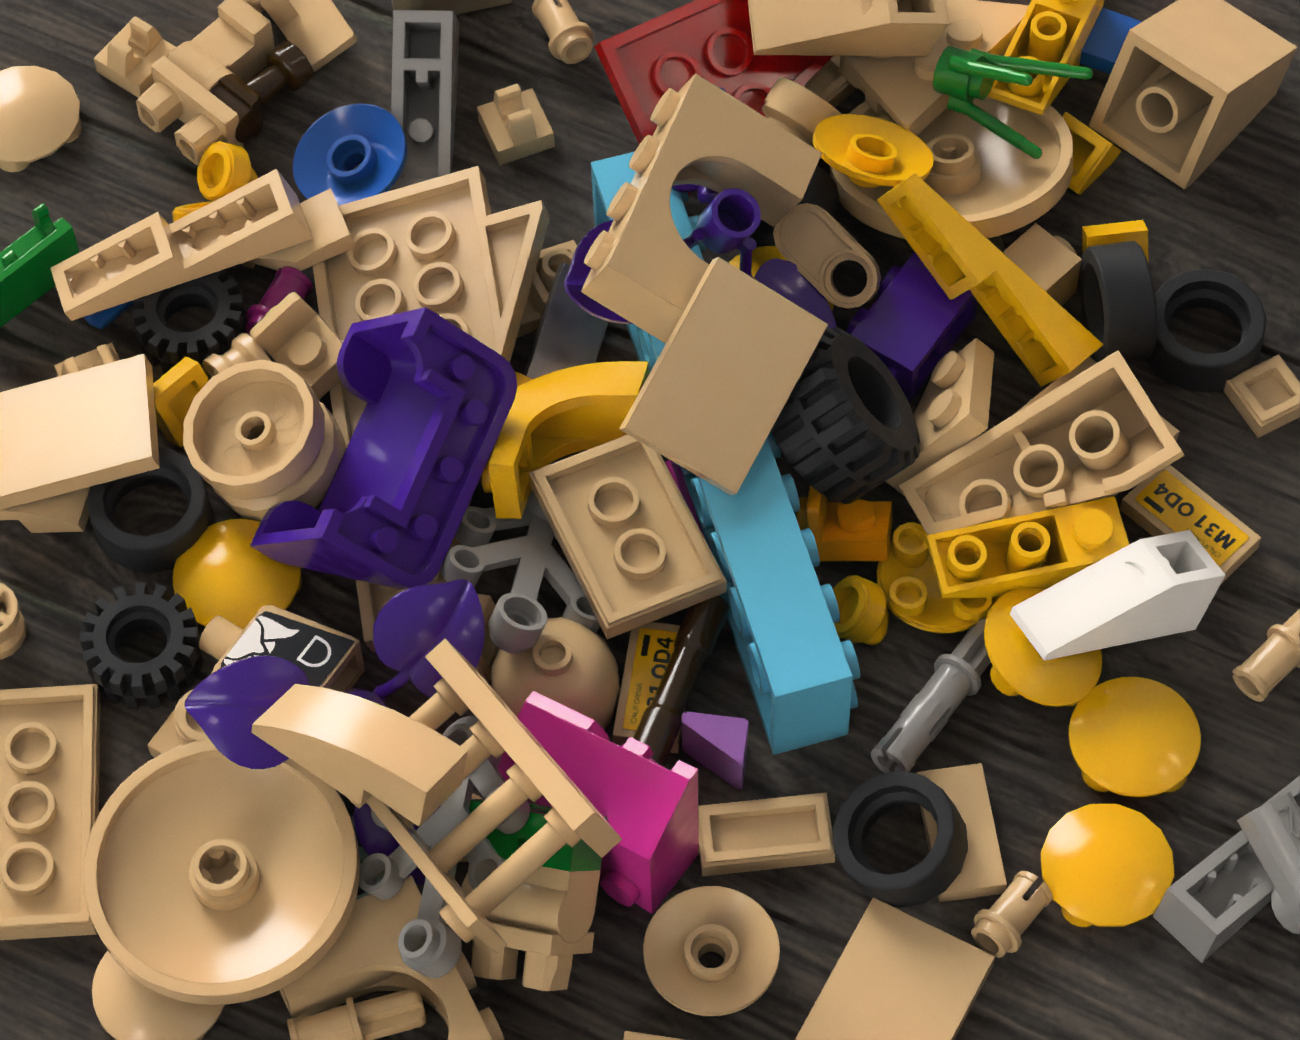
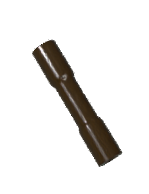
[633,596,730,767]

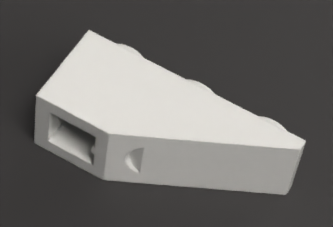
[1010,530,1226,661]

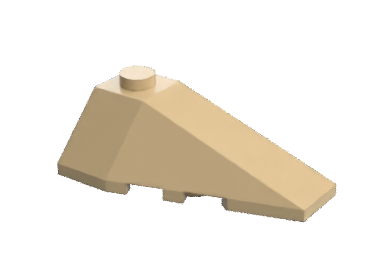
[899,350,1185,535]

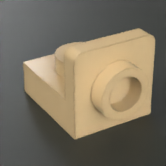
[250,292,343,400]

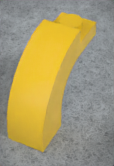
[482,361,650,519]

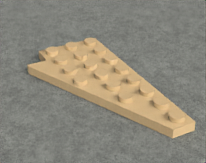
[313,166,549,652]

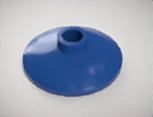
[293,103,407,206]

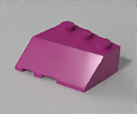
[497,691,699,914]

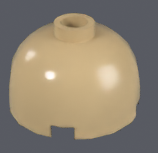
[490,617,620,730]

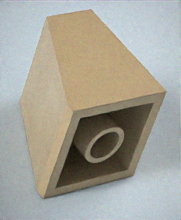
[1089,0,1298,189]

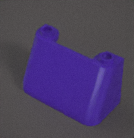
[250,307,517,589]

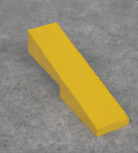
[877,173,1104,387]

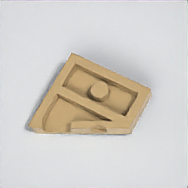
[886,338,994,495]

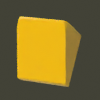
[1062,112,1121,195]

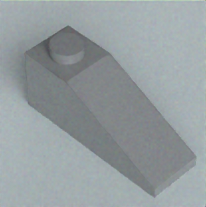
[390,10,459,191]

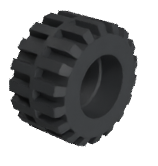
[771,327,920,504]

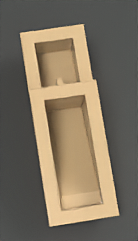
[251,684,468,827]

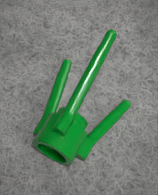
[933,45,1093,159]

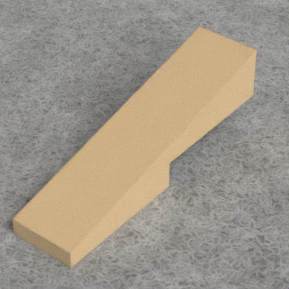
[50,169,313,321]

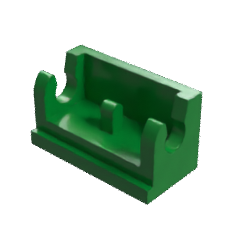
[0,203,80,328]

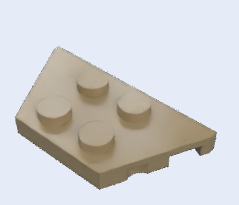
[840,0,1028,136]

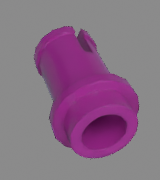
[245,266,313,336]

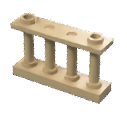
[347,638,622,953]

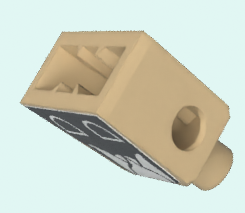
[199,605,365,692]

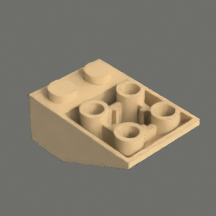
[748,0,949,56]

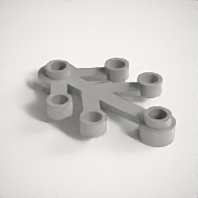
[441,489,600,654]
[359,716,530,978]

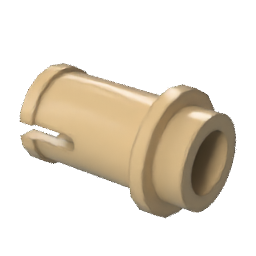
[532,0,593,64]
[971,871,1053,958]

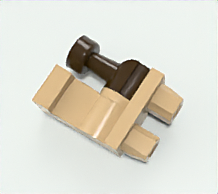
[136,0,314,165]

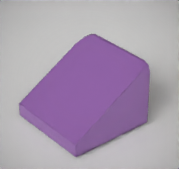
[681,712,749,790]

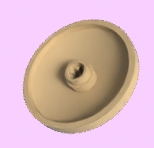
[829,96,1073,239]
[83,739,360,1005]

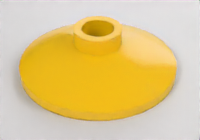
[812,114,934,188]

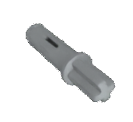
[871,618,991,773]

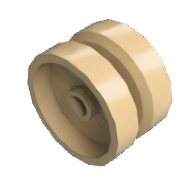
[183,360,344,522]

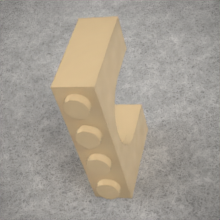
[581,73,822,344]
[279,875,504,1040]

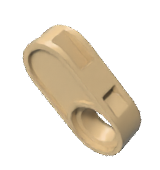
[773,203,881,309]

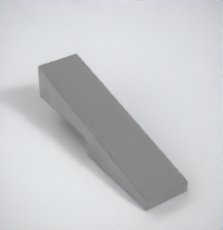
[1153,775,1300,963]

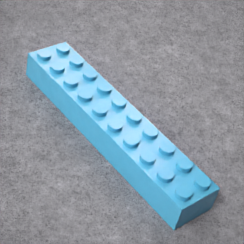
[591,151,860,755]

